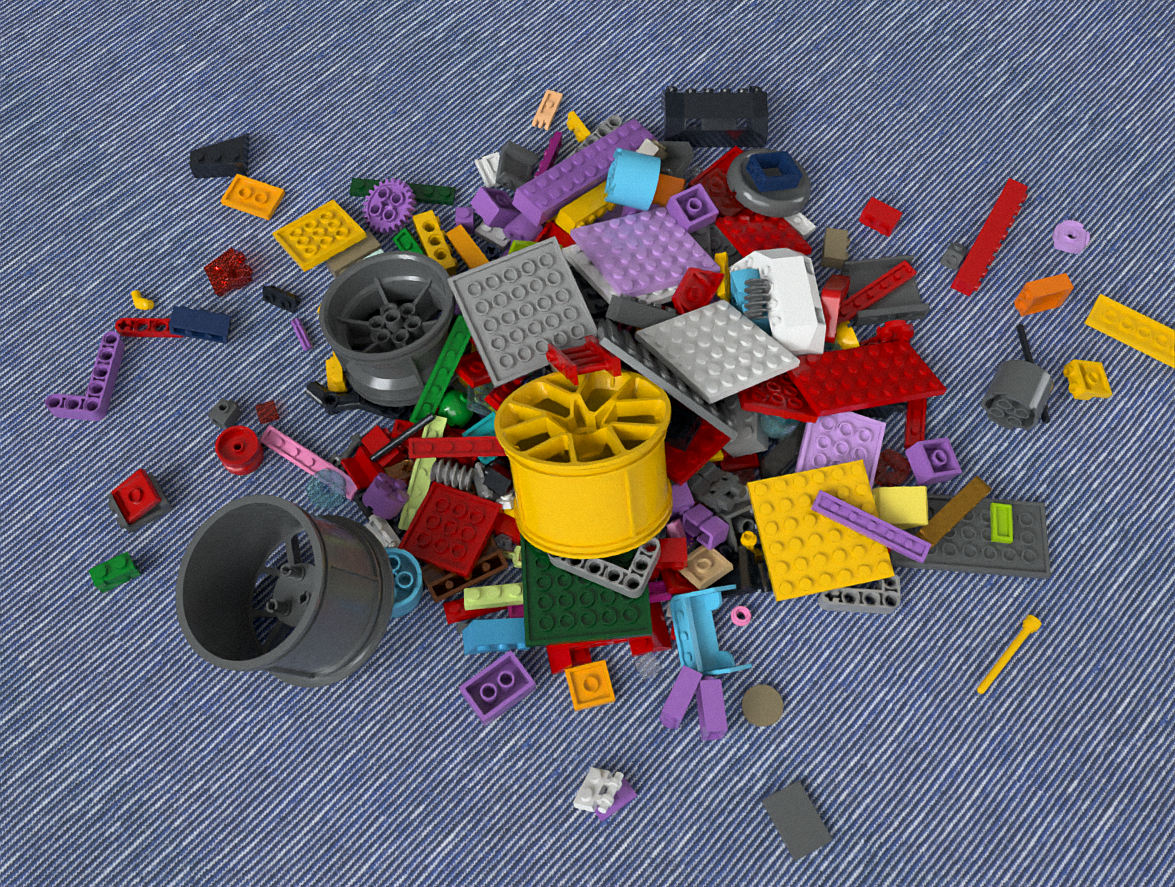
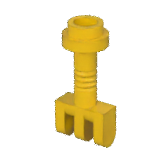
[741,531,764,565]

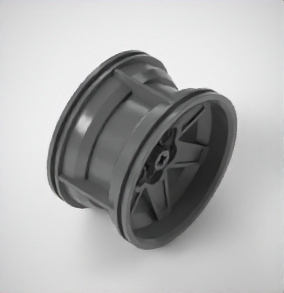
[319,251,472,407]

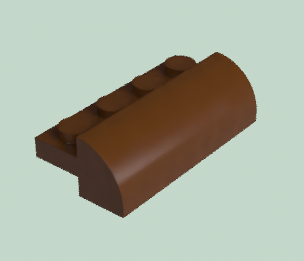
[420,535,509,604]

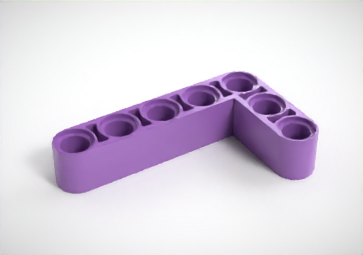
[45,331,125,421]

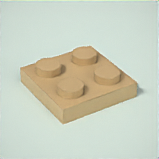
[678,545,733,590]

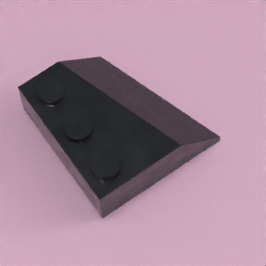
[189,133,249,178]

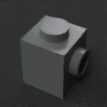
[208,397,242,430]

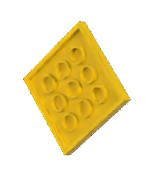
[272,200,367,272]

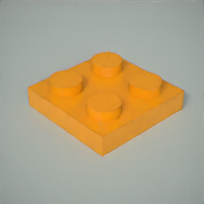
[565,660,616,712]

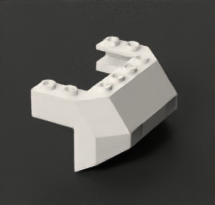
[729,248,826,357]

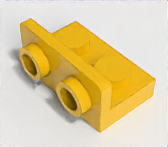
[326,351,348,393]

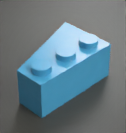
[462,618,530,655]

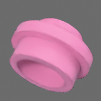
[731,606,751,626]

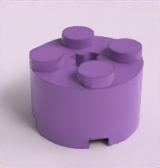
[503,213,543,246]
[362,472,409,520]

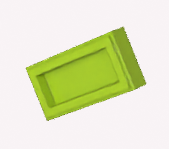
[990,503,1013,544]

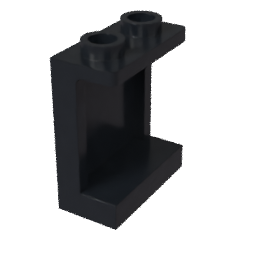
[706,548,758,599]

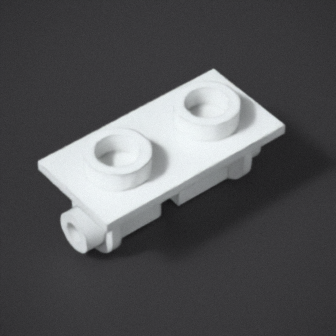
[365,514,401,548]

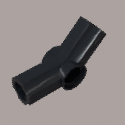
[304,380,361,415]

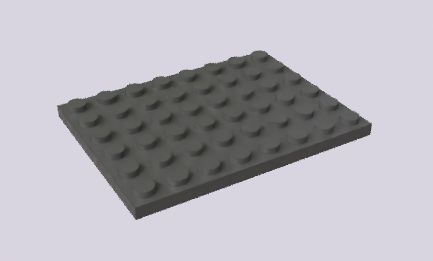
[597,318,739,440]

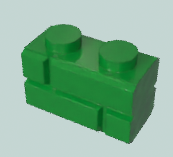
[89,551,141,593]

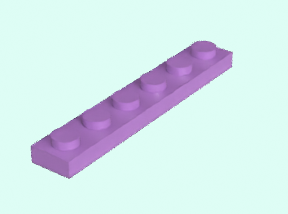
[811,490,931,563]

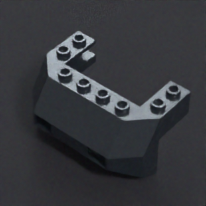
[661,86,768,148]

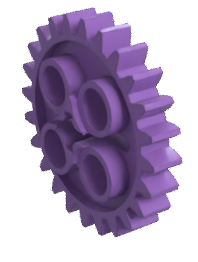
[362,178,417,235]

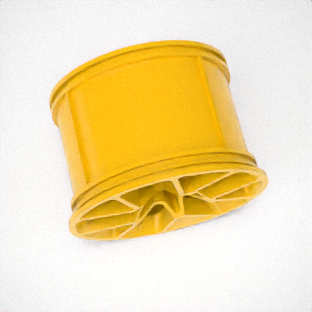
[494,369,673,559]

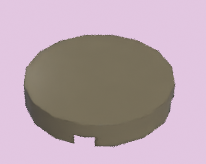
[741,684,783,727]

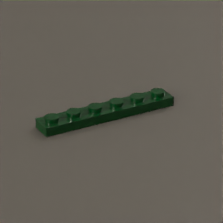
[349,178,456,206]

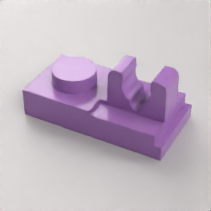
[595,778,637,822]

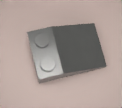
[715,500,761,553]

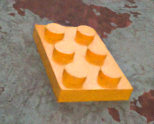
[220,174,285,220]

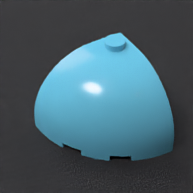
[730,269,772,336]

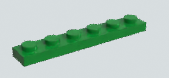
[409,314,471,423]

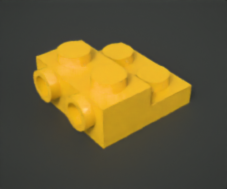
[1063,359,1113,400]

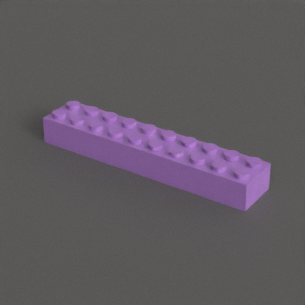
[512,119,658,227]

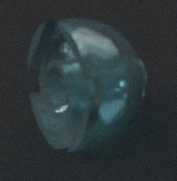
[759,413,800,439]

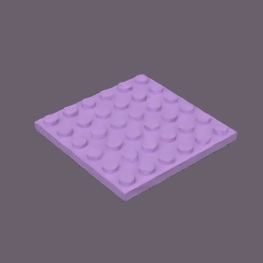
[570,207,721,298]

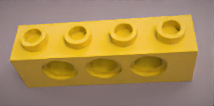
[412,210,458,278]

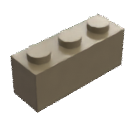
[325,231,382,279]

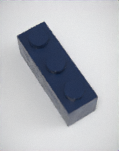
[169,306,231,344]

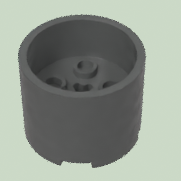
[981,360,1054,431]

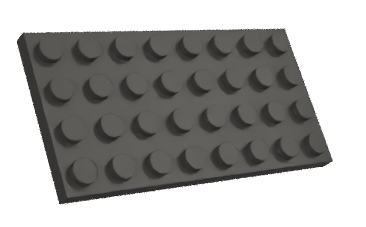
[889,494,1051,579]

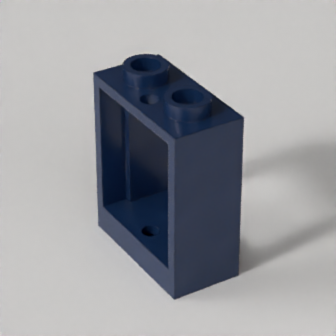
[746,151,802,192]

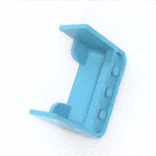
[670,584,752,677]

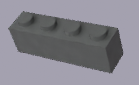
[605,293,680,329]

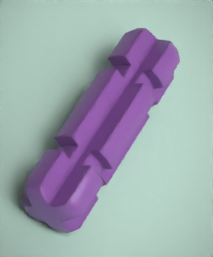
[291,318,313,351]

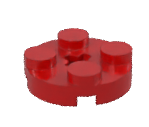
[876,320,914,344]

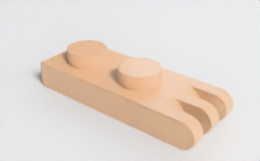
[532,90,563,130]

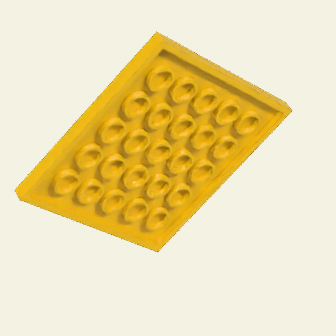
[747,459,895,602]

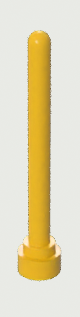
[977,615,1042,694]

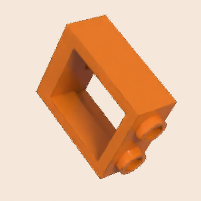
[1014,273,1074,317]

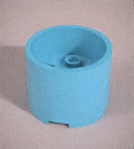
[604,147,661,211]
[384,547,423,618]

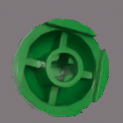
[437,389,475,428]

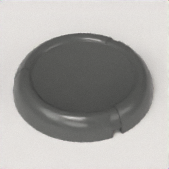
[727,148,811,218]

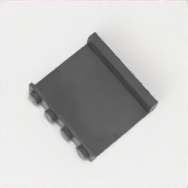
[841,255,930,326]

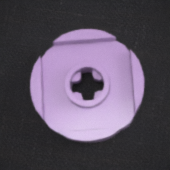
[1052,220,1090,254]

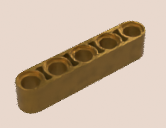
[915,475,992,550]

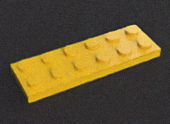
[1084,294,1175,368]

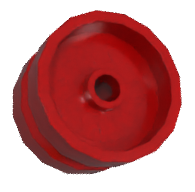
[215,425,264,475]

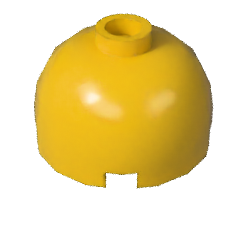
[829,320,860,351]

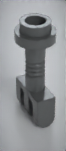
[328,433,364,473]

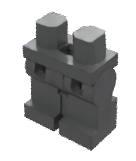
[687,461,747,513]

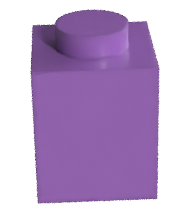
[455,207,475,234]

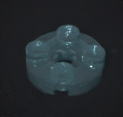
[306,469,347,509]

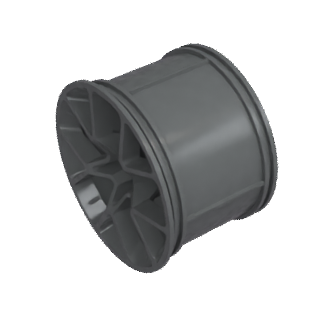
[175,494,394,688]

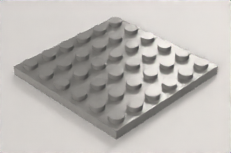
[447,236,599,388]

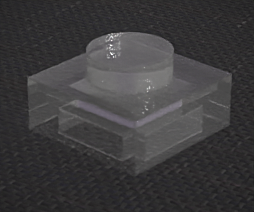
[633,652,662,681]

